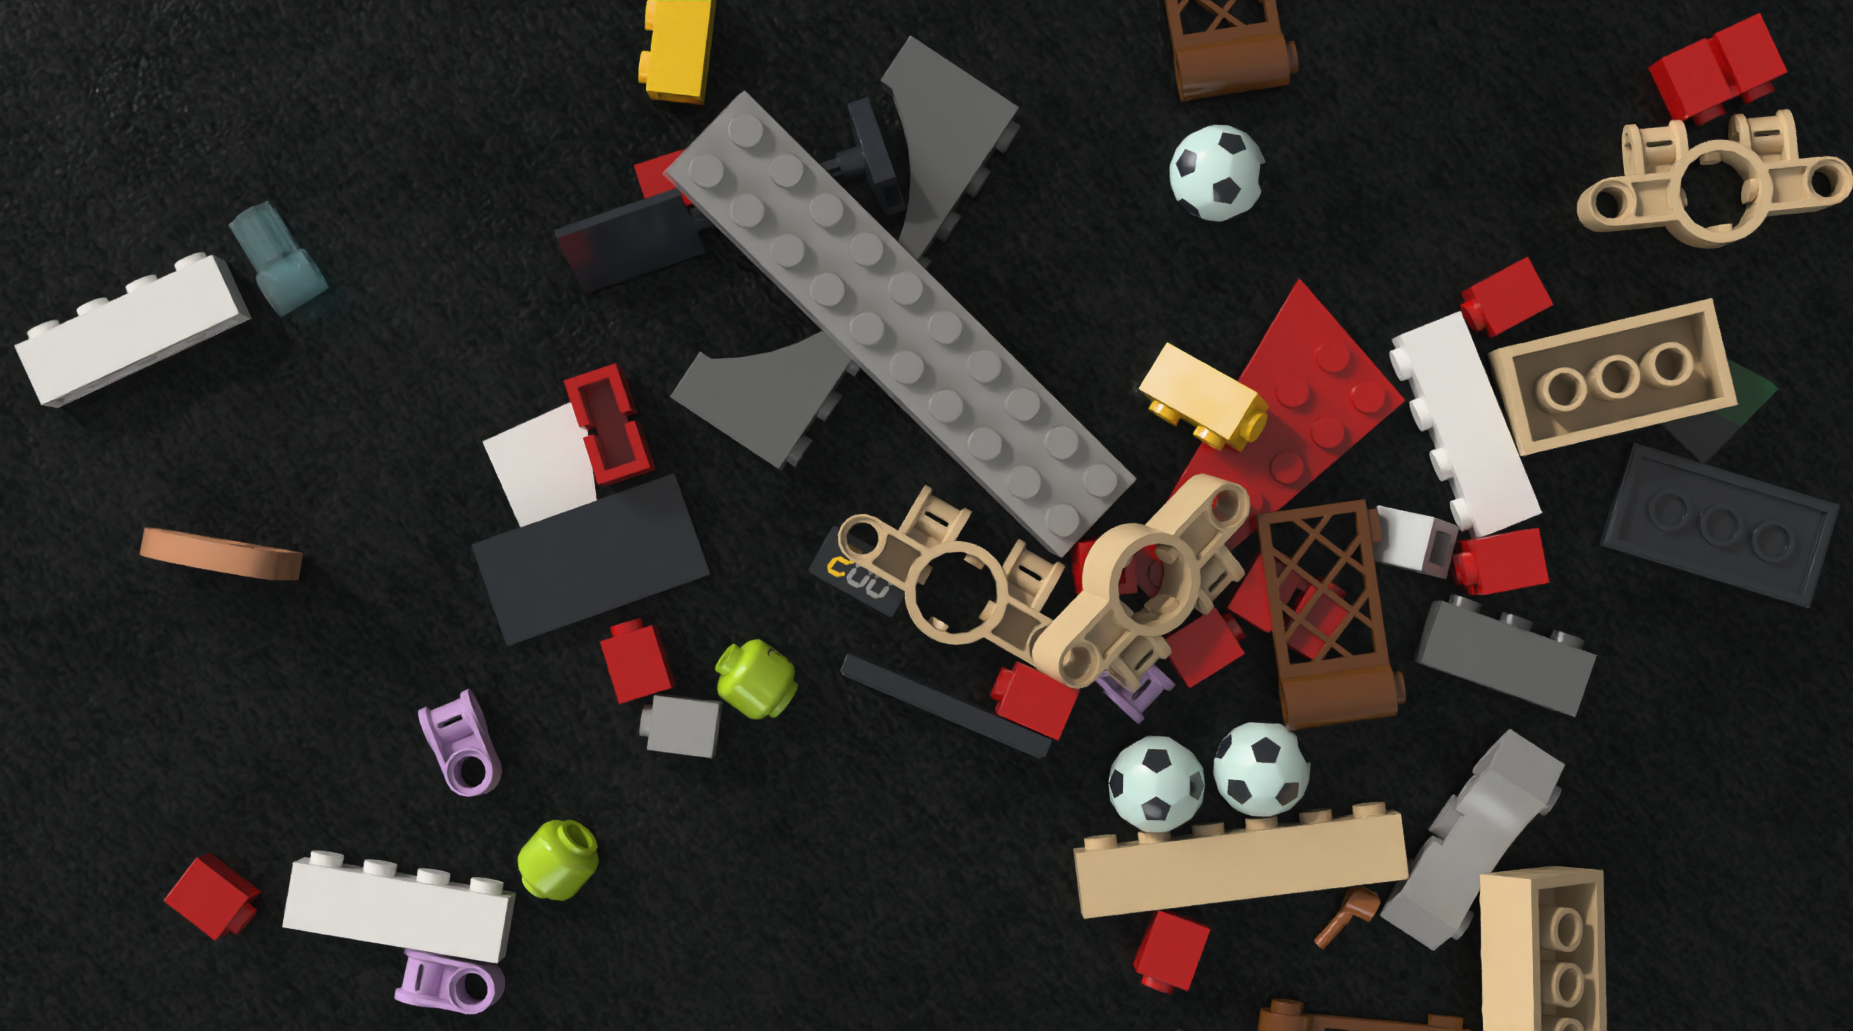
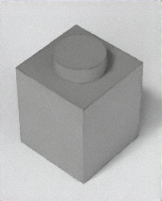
[1372,506,1459,579]
[640,693,723,758]

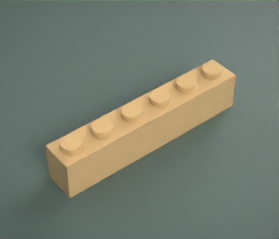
[1073,802,1409,919]

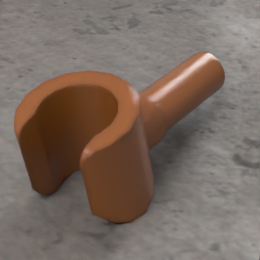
[1314,885,1380,949]

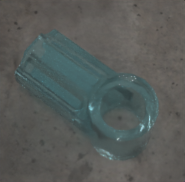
[229,201,328,317]

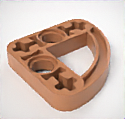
[140,527,303,580]

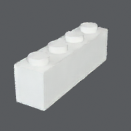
[15,252,251,408]
[1389,311,1542,538]
[282,851,516,963]

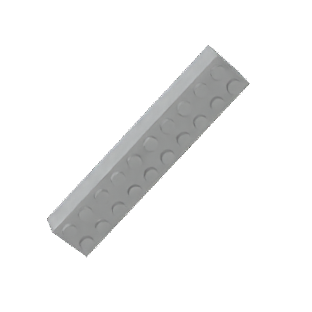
[662,91,1136,558]

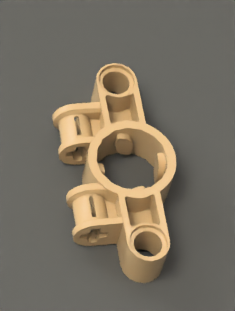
[1577,109,1853,249]
[1032,474,1250,693]
[838,485,1071,666]

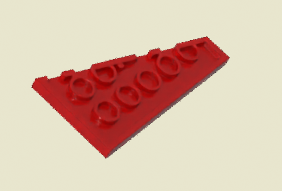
[1135,278,1405,599]

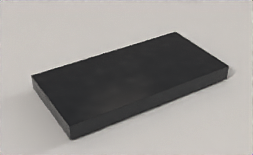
[1599,443,1840,608]
[471,473,711,646]
[840,651,1052,759]

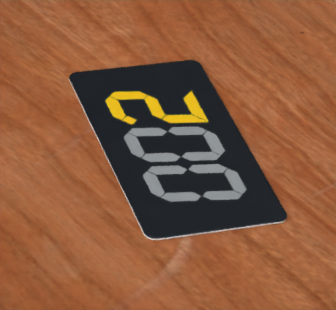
[809,526,905,617]

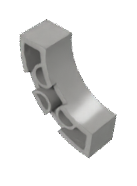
[1379,729,1565,951]

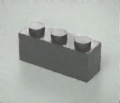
[1412,594,1597,717]

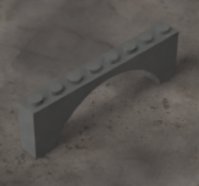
[670,35,1021,471]

